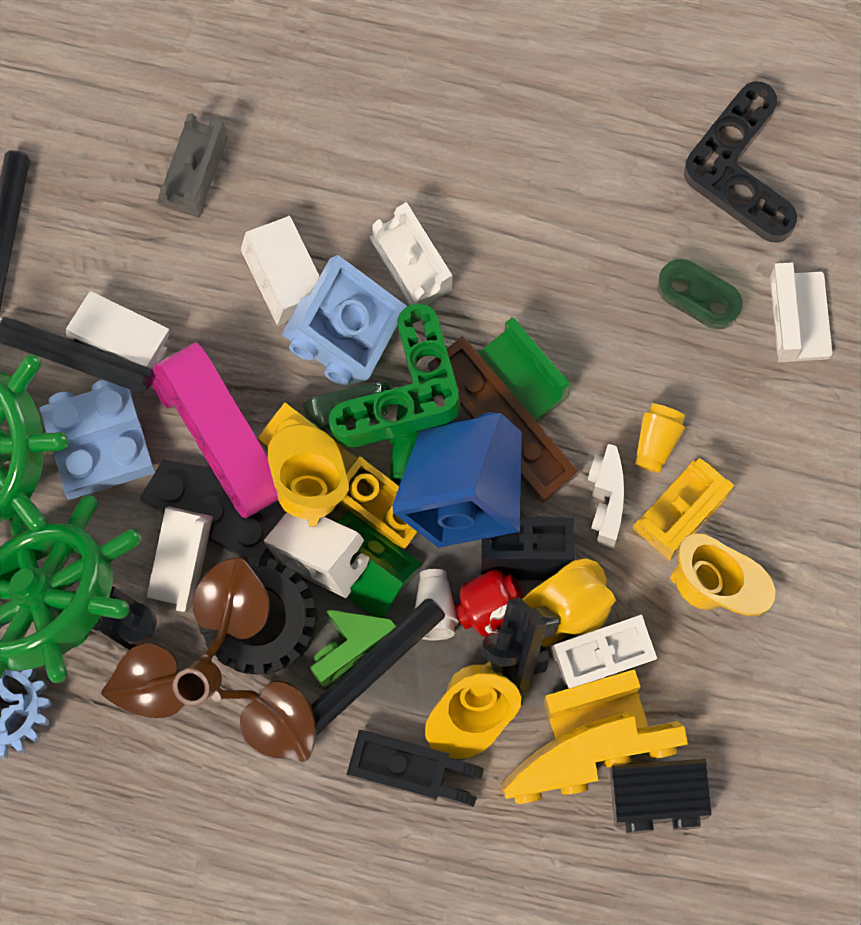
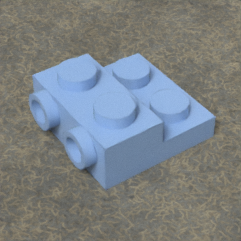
[281,255,407,386]
[39,380,155,500]

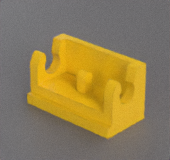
[632,458,735,561]

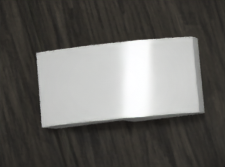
[587,444,624,549]

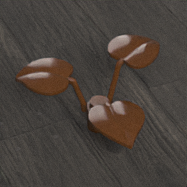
[101,557,316,762]

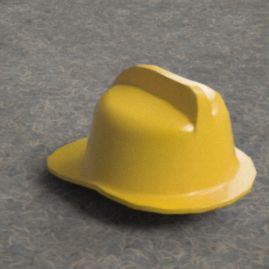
[268,425,349,527]
[670,533,775,616]
[522,558,616,647]
[425,661,521,759]

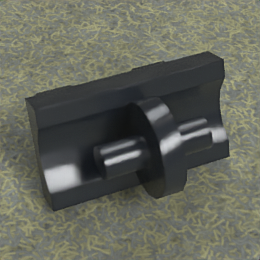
[91,586,157,651]
[481,597,559,693]

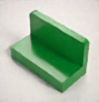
[478,317,570,422]
[336,511,423,618]

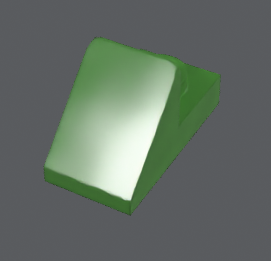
[310,610,396,689]

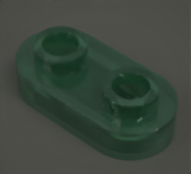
[657,259,742,330]
[302,382,392,430]

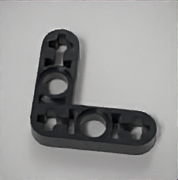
[684,81,797,243]

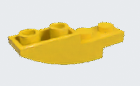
[257,403,417,549]
[501,711,688,804]

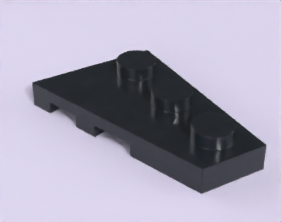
[140,459,287,560]

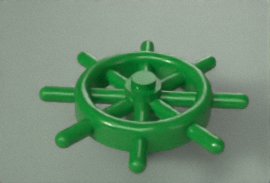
[0,354,69,532]
[0,495,141,683]

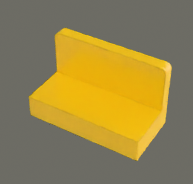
[544,669,648,739]

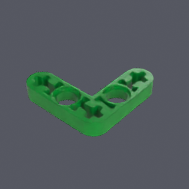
[329,304,461,448]

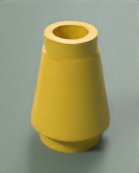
[634,403,686,474]

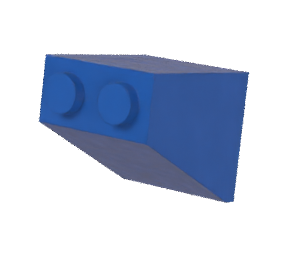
[392,412,522,548]

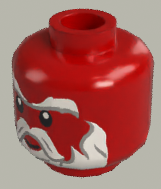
[455,569,525,637]

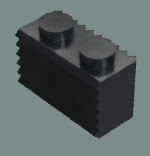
[609,758,711,834]

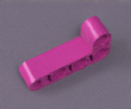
[152,342,278,519]

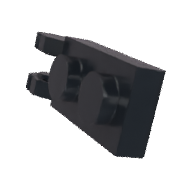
[346,730,484,807]

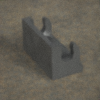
[157,113,227,218]

